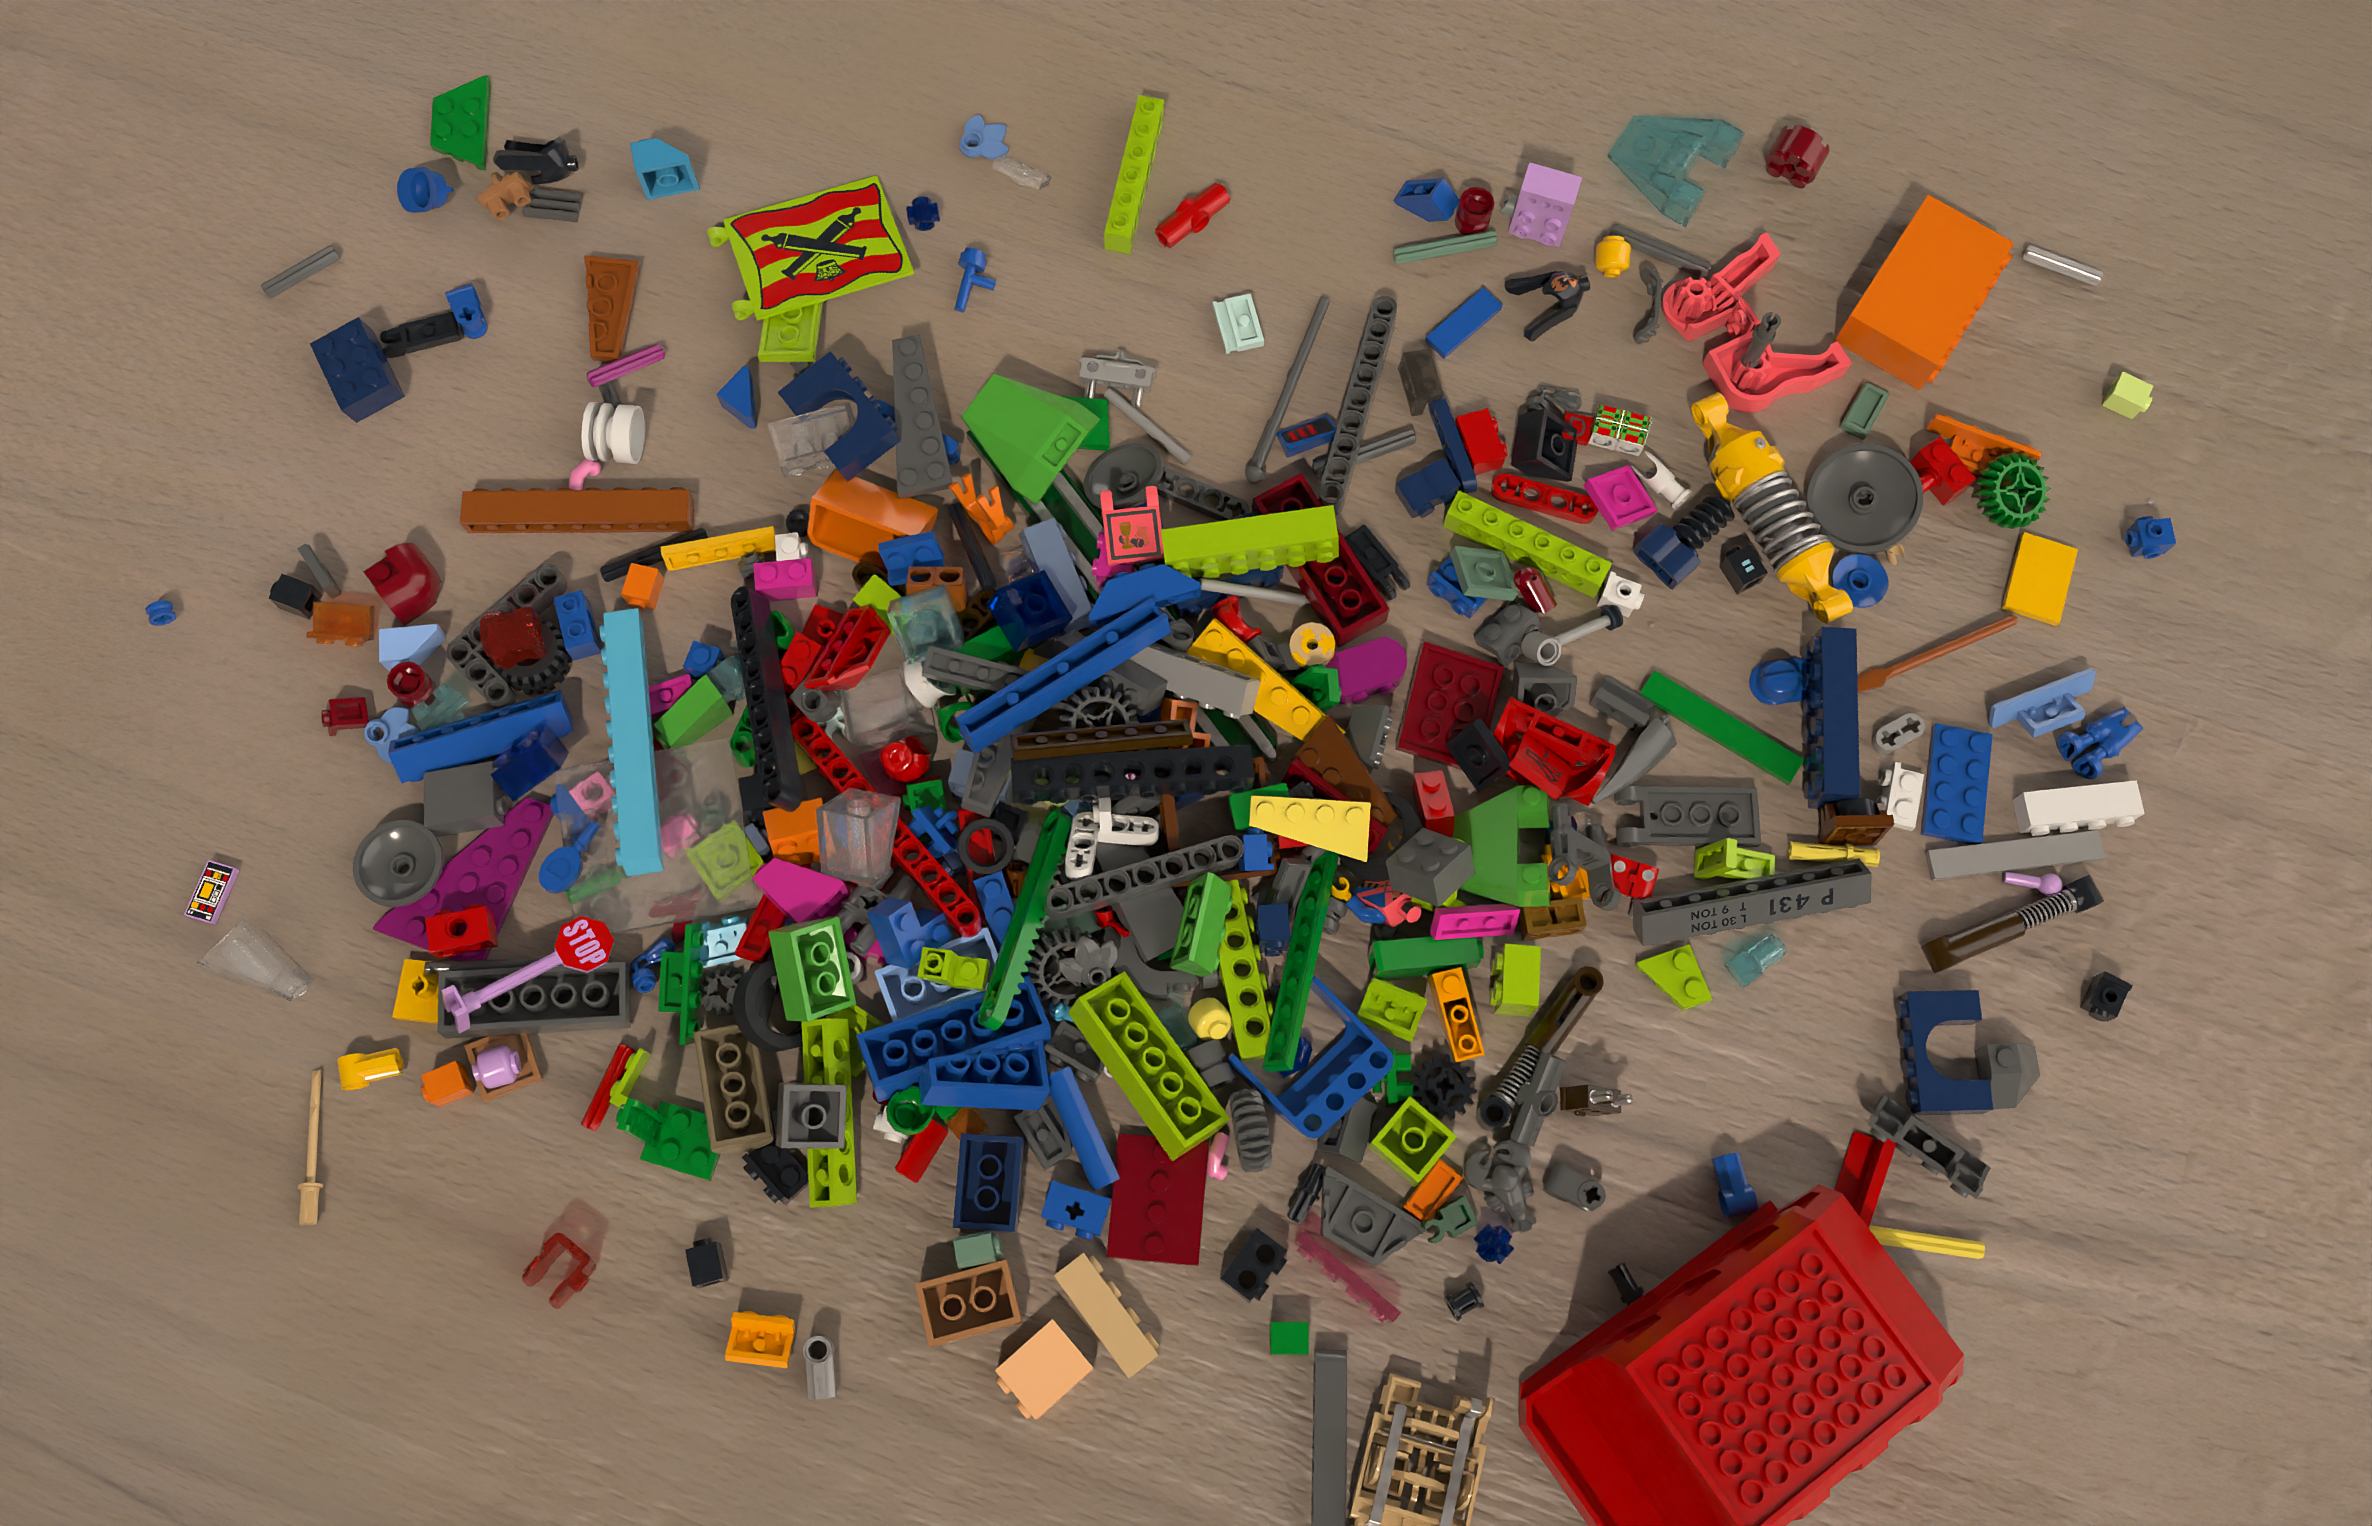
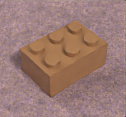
[915,1259,1023,1348]

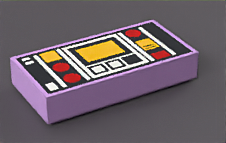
[184,860,239,926]

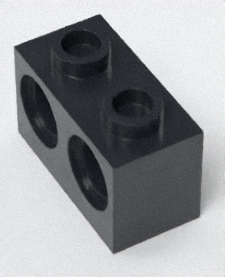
[1220,1228,1288,1303]

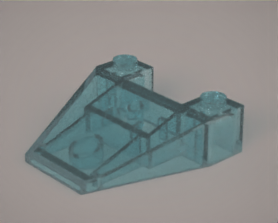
[1607,115,1745,228]

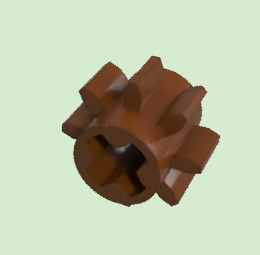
[1002,862,1028,898]

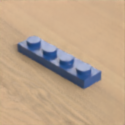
[973,870,1031,977]

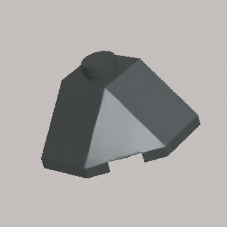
[1512,663,1577,717]
[1974,1043,2040,1109]

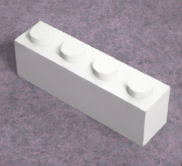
[2013,780,2145,836]

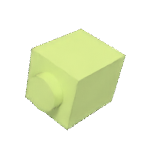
[2102,372,2153,419]

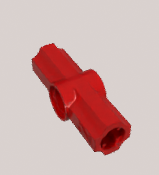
[1155,183,1230,248]

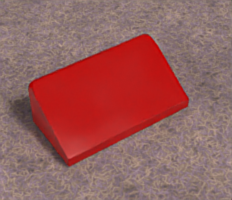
[895,1119,948,1183]

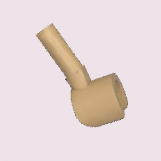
[1886,543,1905,565]

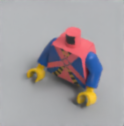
[1331,835,1422,928]

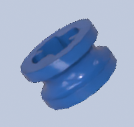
[145,601,176,626]

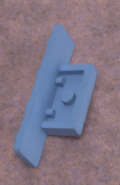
[1988,668,2096,738]

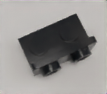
[742,1135,809,1205]

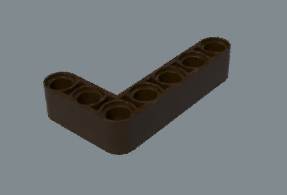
[852,562,1003,651]

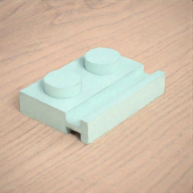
[1212,293,1264,354]

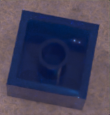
[987,570,1073,653]
[490,725,569,802]

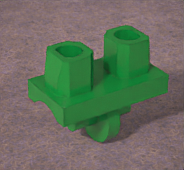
[1373,1048,1413,1107]

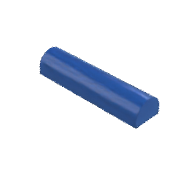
[1048,1066,1119,1191]

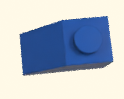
[1393,178,1460,222]

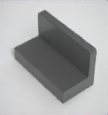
[1589,677,1655,734]
[1317,1098,1377,1163]

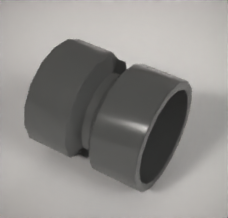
[1184,1039,1236,1091]

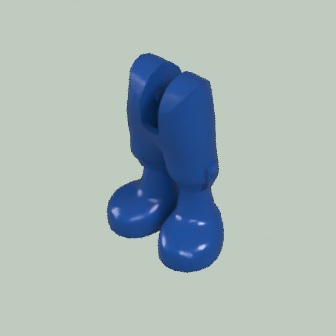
[2057,707,2143,779]

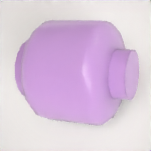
[472,1045,521,1088]

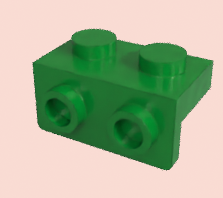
[1289,664,1341,713]

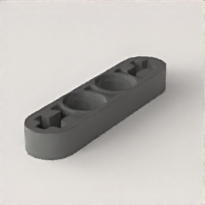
[1156,467,1250,521]

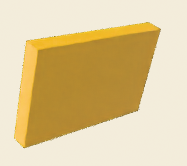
[2001,532,2078,626]

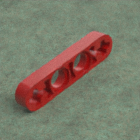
[1491,473,1598,524]

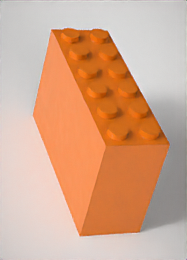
[1834,195,2014,391]

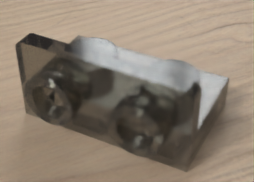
[1398,348,1444,416]

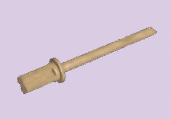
[297,1070,323,1225]

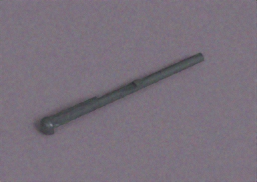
[1245,297,1330,483]

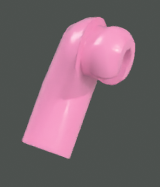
[568,459,601,490]
[1207,1132,1229,1181]

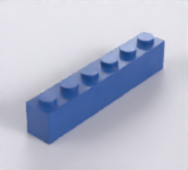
[388,690,573,784]

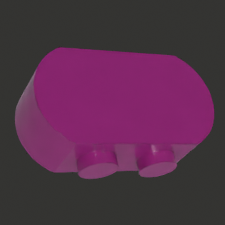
[1326,637,1407,705]

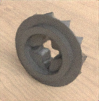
[699,968,742,1016]

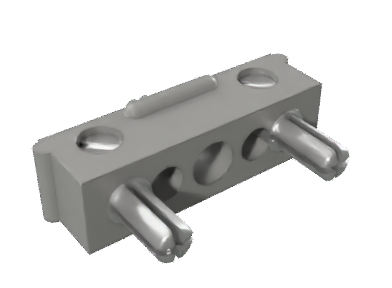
[1079,351,1156,407]

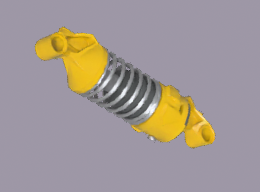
[1691,392,1853,624]

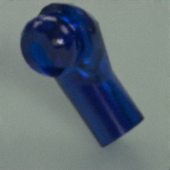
[1279,1036,1313,1078]

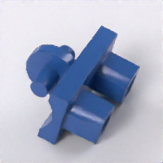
[907,805,959,859]

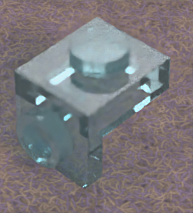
[1156,1003,1199,1052]

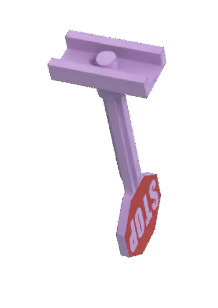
[442,916,614,1033]

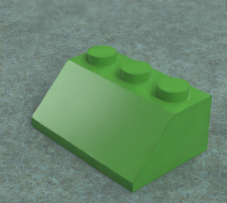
[1169,872,1233,977]
[769,916,856,1022]

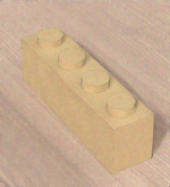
[1054,1253,1160,1379]

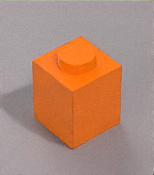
[621,563,664,611]
[420,1061,474,1107]

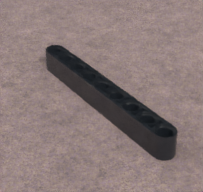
[731,586,803,812]

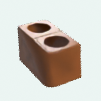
[906,567,967,612]

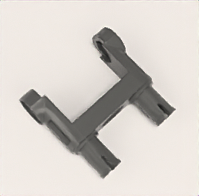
[1547,803,1621,911]

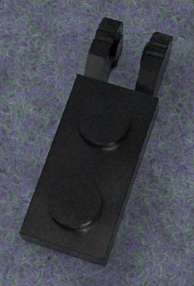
[380,312,461,358]
[1344,525,1410,600]

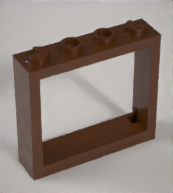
[1155,757,1280,887]

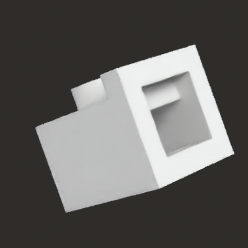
[775,533,809,561]
[1597,571,1645,618]

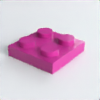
[1583,465,1658,531]

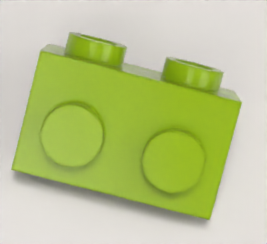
[1357,978,1428,1042]

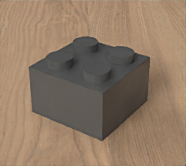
[1386,828,1475,907]

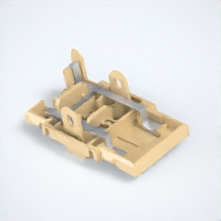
[1348,1373,1495,1526]

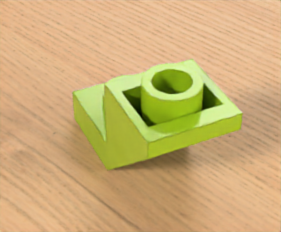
[917,947,990,991]

